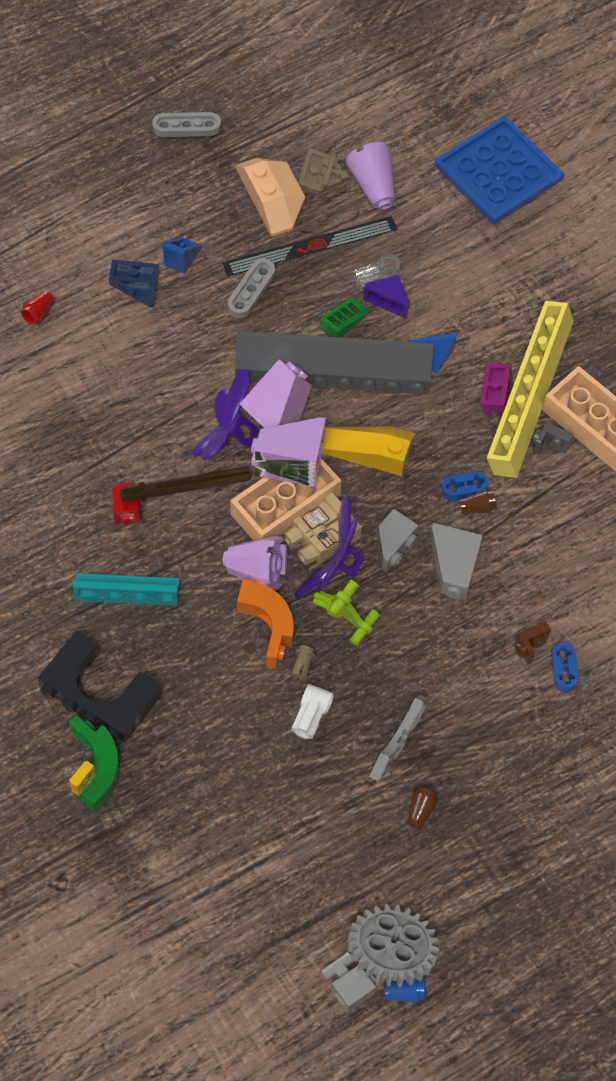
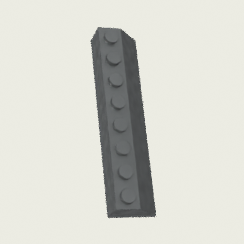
[235,331,433,395]

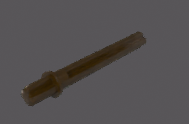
[119,466,252,503]

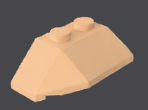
[235,158,305,237]

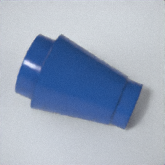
[384,977,426,1003]

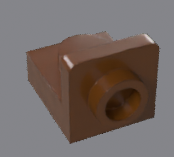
[515,621,551,664]

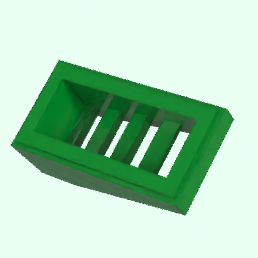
[319,297,370,337]

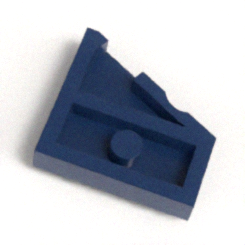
[109,259,160,307]

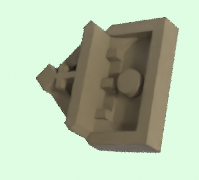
[298,148,349,195]

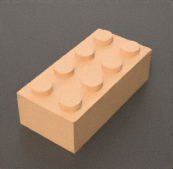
[542,366,616,472]
[230,459,342,540]

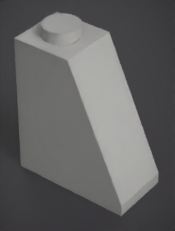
[430,523,483,599]

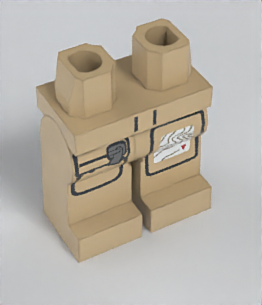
[284,492,362,565]

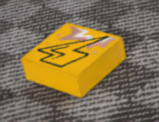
[69,761,96,796]

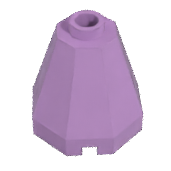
[223,536,287,590]

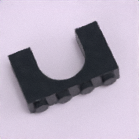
[38,630,162,743]

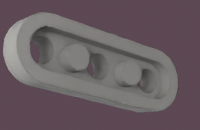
[152,112,221,137]
[228,259,275,318]

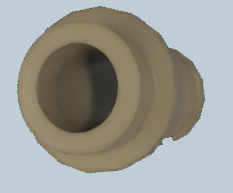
[291,645,315,681]

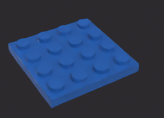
[434,116,565,225]

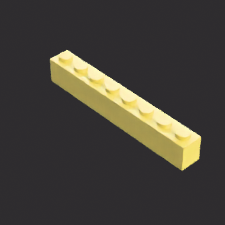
[487,301,574,478]

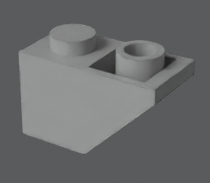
[377,509,418,572]

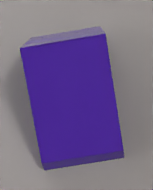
[363,275,409,318]

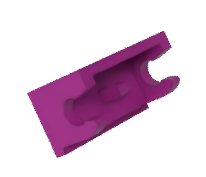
[480,363,513,419]

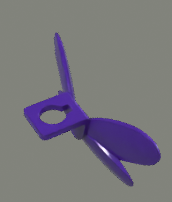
[192,369,259,460]
[294,495,364,597]

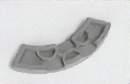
[369,695,429,781]

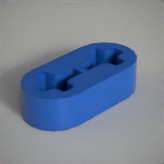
[441,472,489,501]
[551,642,579,693]

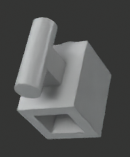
[320,952,377,1014]

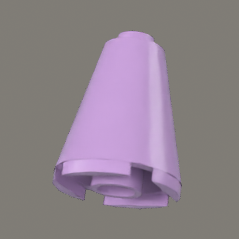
[346,142,395,210]

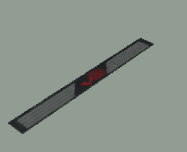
[222,216,398,277]

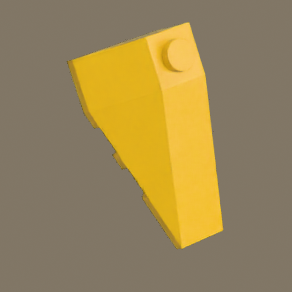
[322,426,416,476]

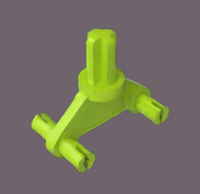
[313,580,380,646]

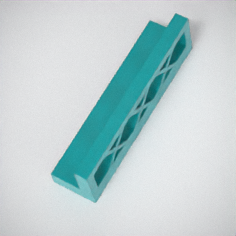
[73,573,180,606]

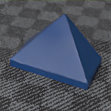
[408,332,457,373]

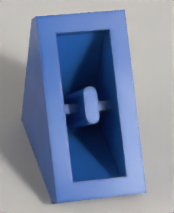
[163,237,202,274]

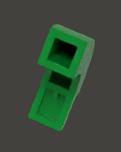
[69,715,120,813]

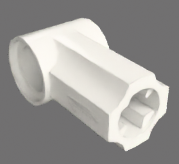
[292,684,334,739]

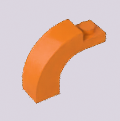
[237,579,294,669]

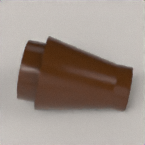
[459,489,497,514]
[407,787,438,830]

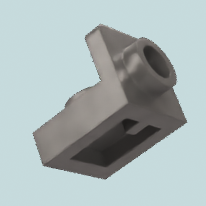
[532,422,573,454]

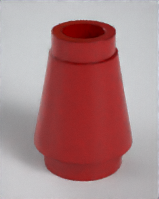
[21,291,54,325]

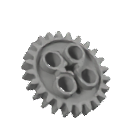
[347,904,439,987]

